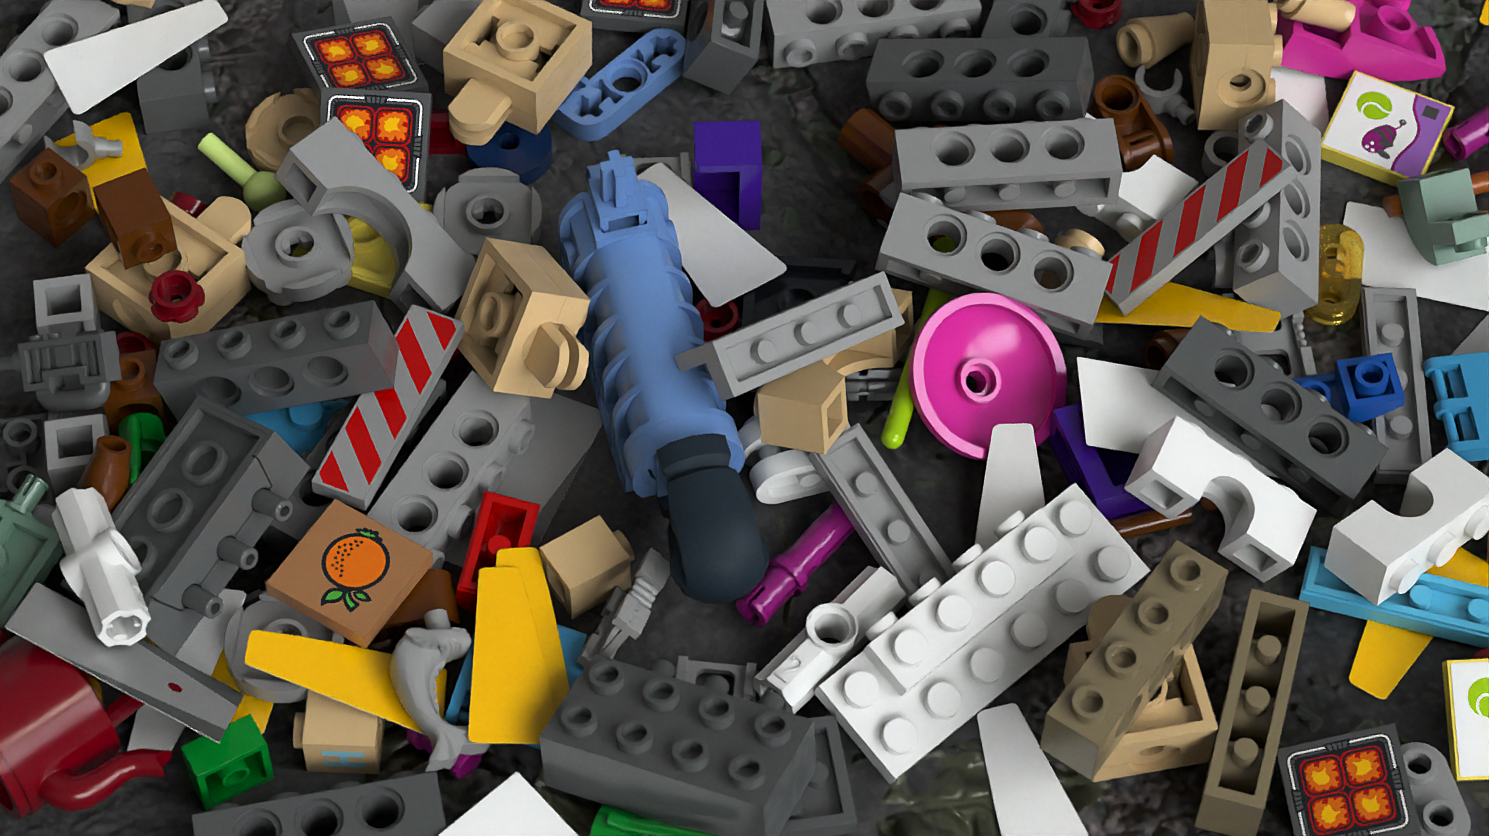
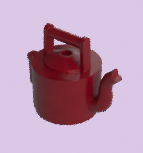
[0,627,172,821]

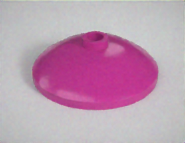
[908,293,1067,462]

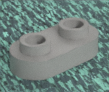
[1401,742,1471,836]

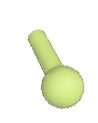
[198,133,286,212]

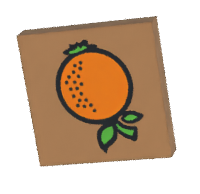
[266,499,433,649]

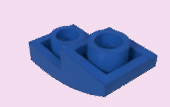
[1292,353,1405,423]

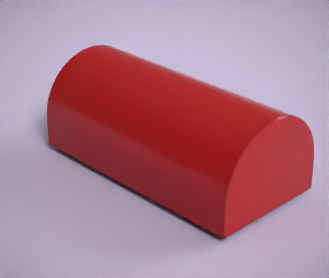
[455,490,540,615]

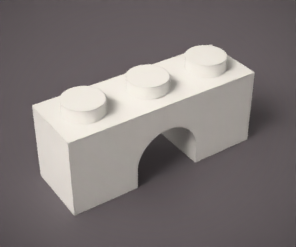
[1045,113,1199,243]
[1124,415,1317,583]
[1324,448,1489,606]

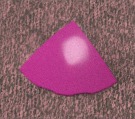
[1275,0,1446,82]

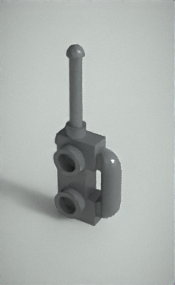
[0,329,122,413]

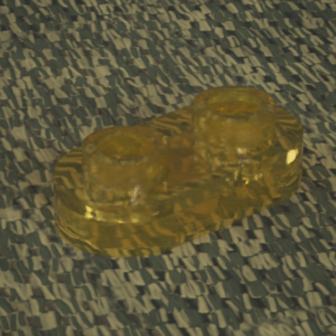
[1305,223,1364,325]

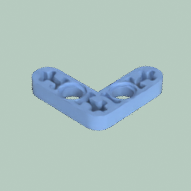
[550,28,686,142]

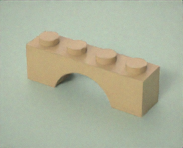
[753,281,914,455]

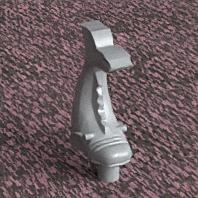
[389,609,492,772]

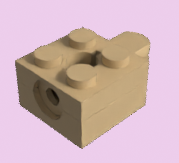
[443,0,592,146]
[1189,0,1283,131]
[84,196,253,350]
[454,237,591,399]
[1063,595,1218,782]

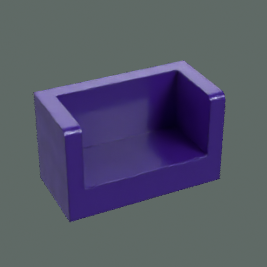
[693,120,762,230]
[1048,402,1153,520]

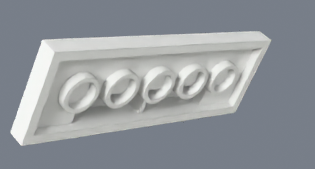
[813,483,1150,784]

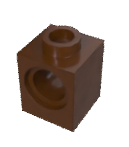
[8,147,96,248]
[92,168,178,270]
[103,349,170,436]

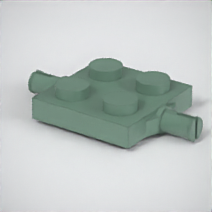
[0,474,65,636]

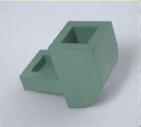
[1396,168,1489,266]

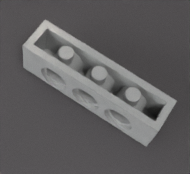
[0,0,122,183]
[762,0,982,69]
[1233,99,1321,320]
[892,118,1123,213]
[875,192,1113,341]
[366,371,535,569]

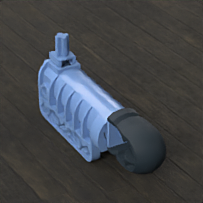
[558,150,769,604]

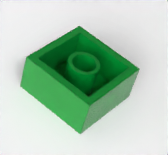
[181,714,274,811]

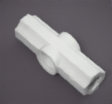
[51,487,151,647]
[753,565,907,714]

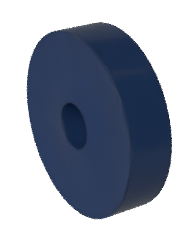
[466,121,553,186]

